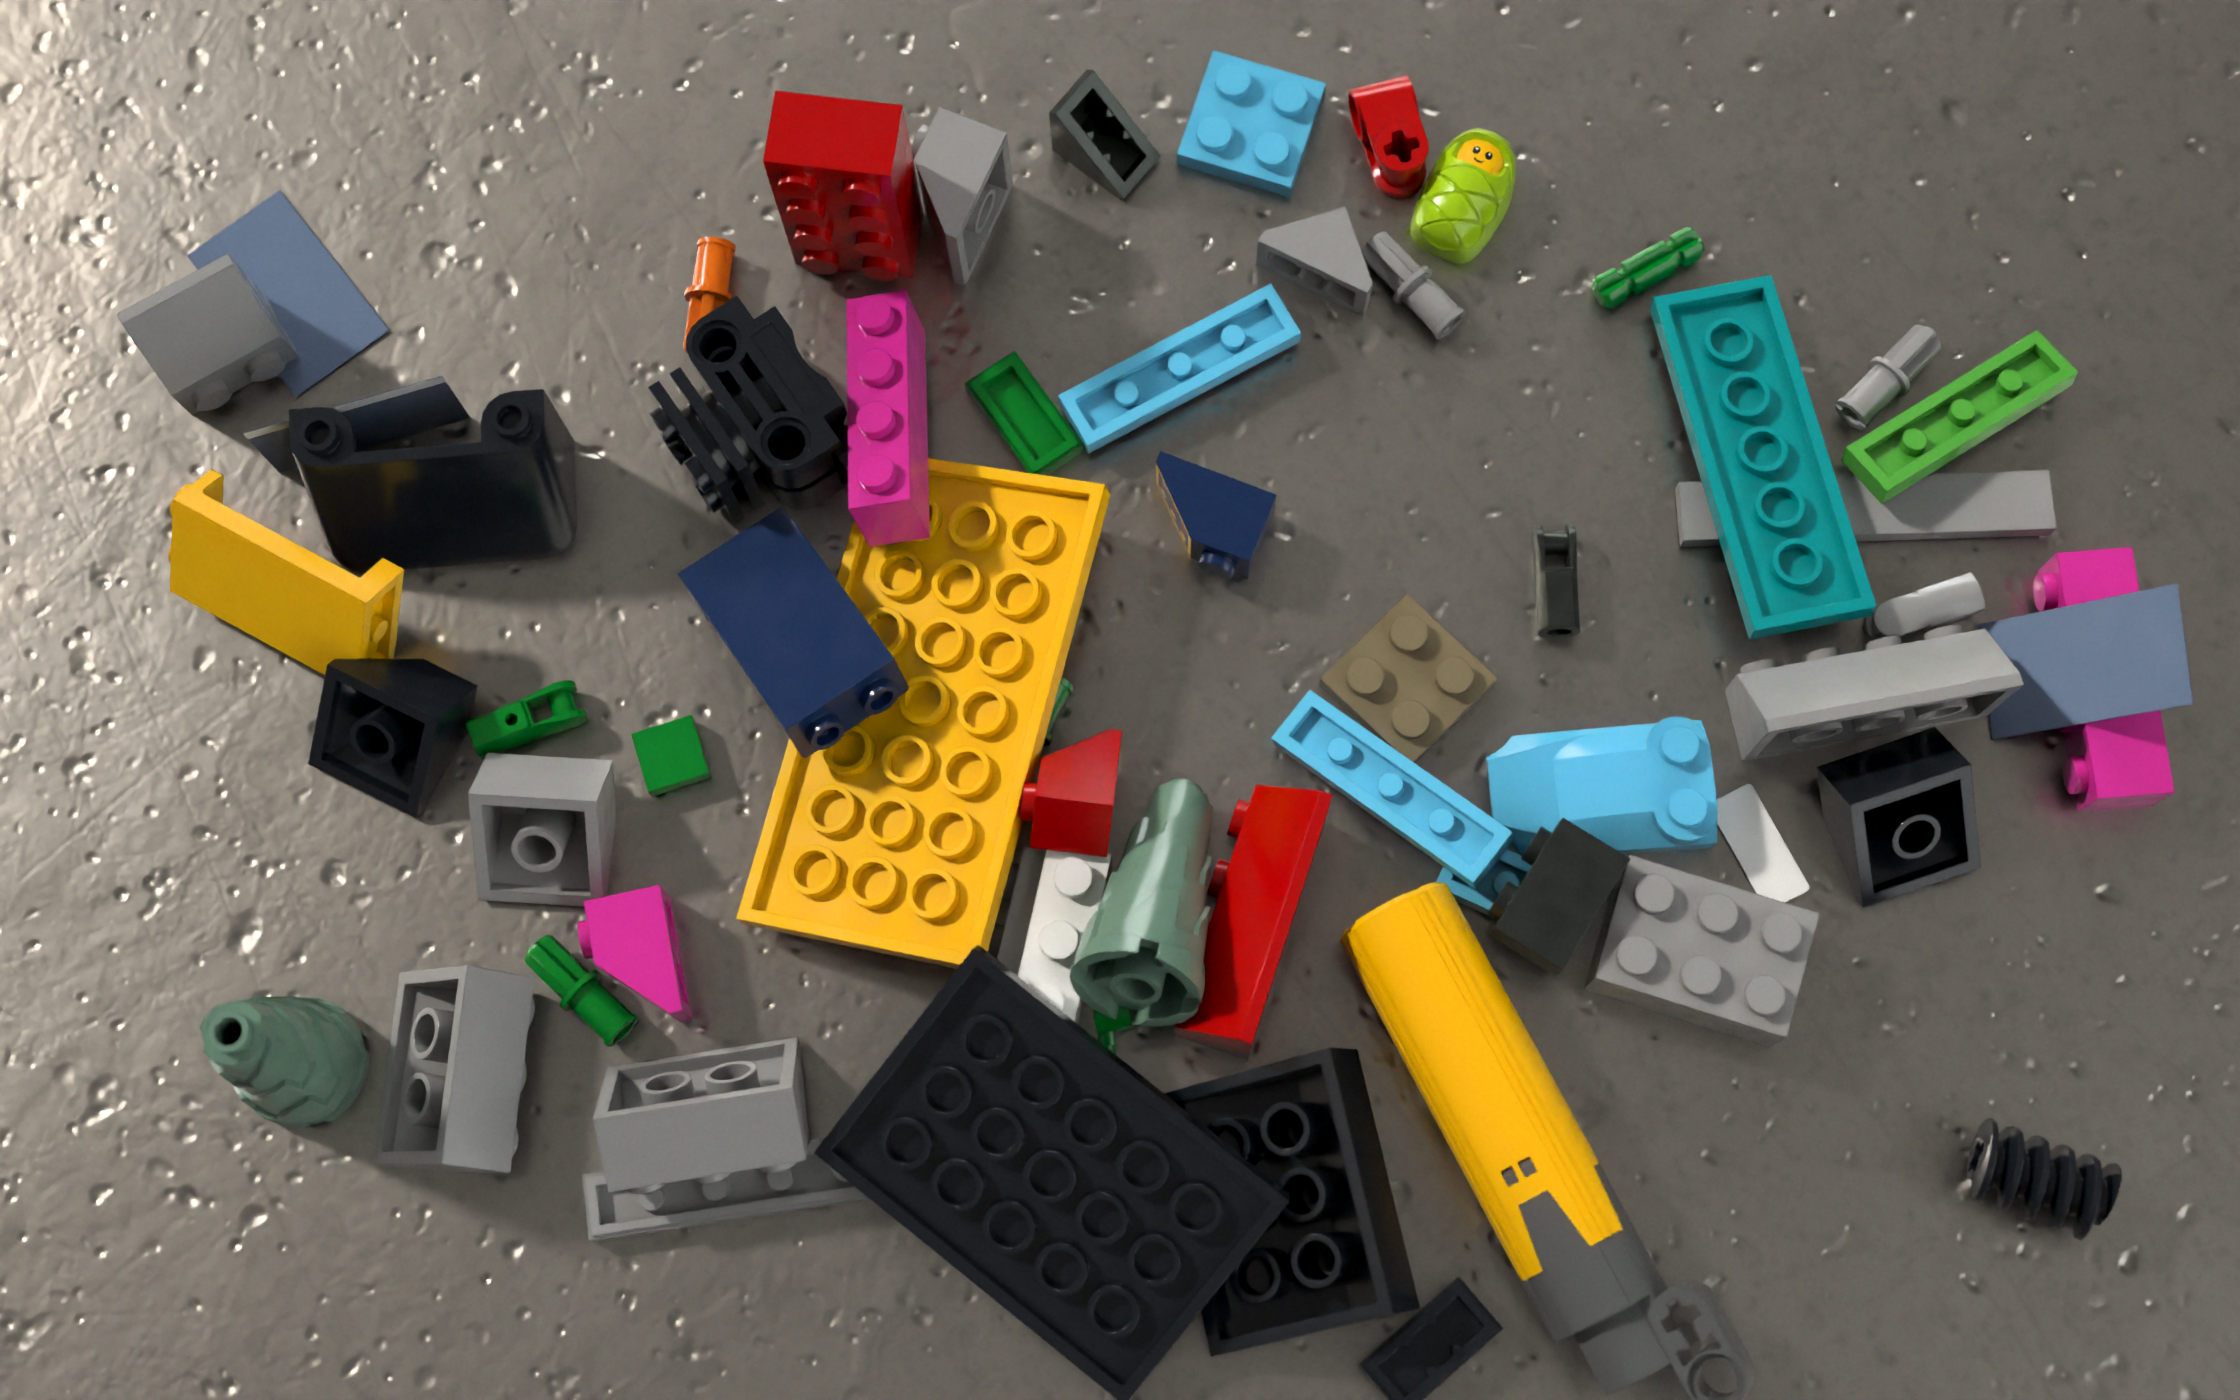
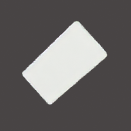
[1717,784,1810,902]

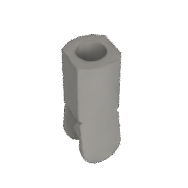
[1863,572,1985,640]

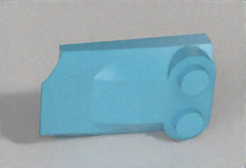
[1486,716,1718,856]

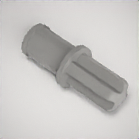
[1361,231,1466,339]
[1835,325,1942,431]

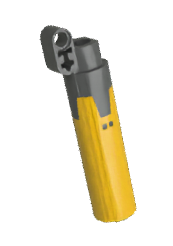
[1340,882,1755,1400]

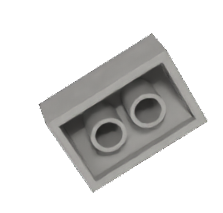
[373,965,535,1173]
[593,1037,809,1194]

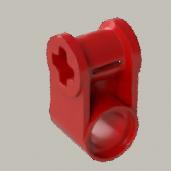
[1348,75,1429,198]

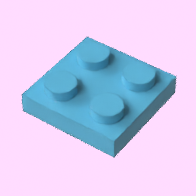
[1177,50,1326,198]

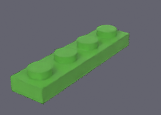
[1842,330,2078,504]

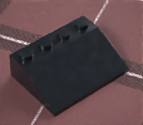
[1164,1047,1420,1357]

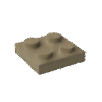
[1319,593,1498,764]

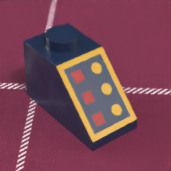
[1156,451,1277,579]

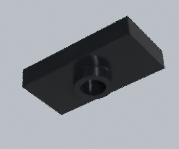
[1358,1277,1504,1400]

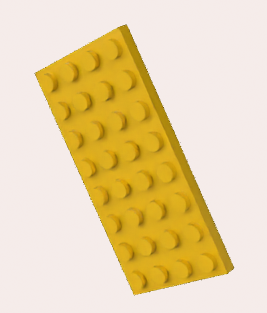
[736,458,1111,969]

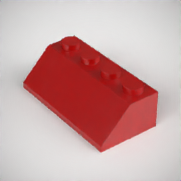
[1175,785,1333,1060]

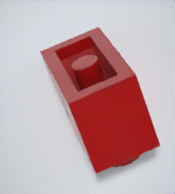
[1020,729,1122,857]

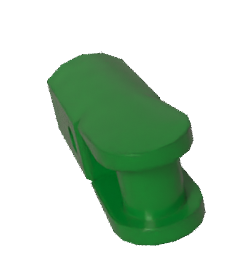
[465,680,587,760]

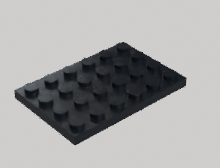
[814,945,1291,1400]

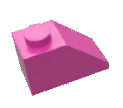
[578,885,693,1022]

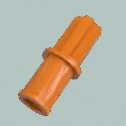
[683,236,736,353]

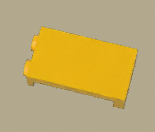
[168,469,404,675]

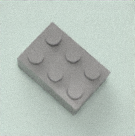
[1584,855,1819,1048]

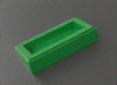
[964,350,1084,476]

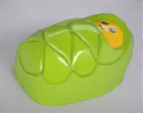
[1410,128,1516,264]

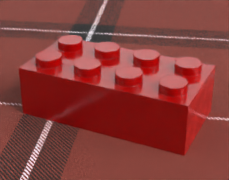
[763,91,924,281]

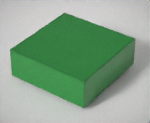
[631,715,712,797]

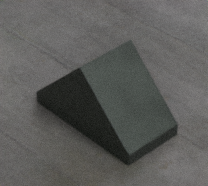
[1049,69,1161,199]

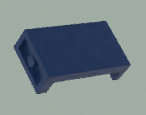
[678,506,909,758]

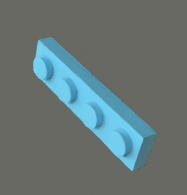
[1058,283,1301,454]
[1271,690,1514,889]

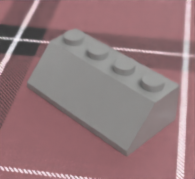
[1725,625,2023,762]

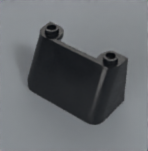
[289,389,577,573]

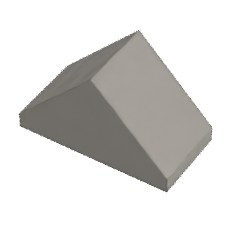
[1256,207,1373,316]

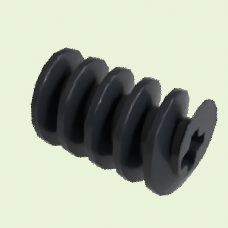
[1967,1118,2122,1240]

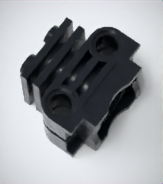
[648,296,848,524]

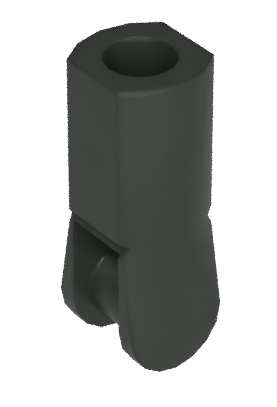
[1532,524,1580,638]

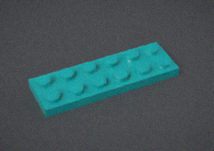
[1650,275,1877,640]

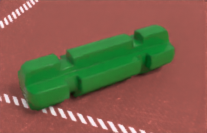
[1591,227,1705,309]

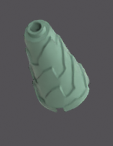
[1070,779,1213,1027]
[199,996,370,1128]

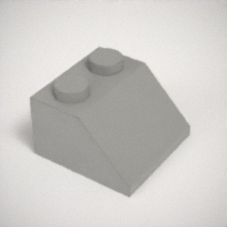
[911,107,1013,287]
[117,254,299,415]
[468,753,616,907]

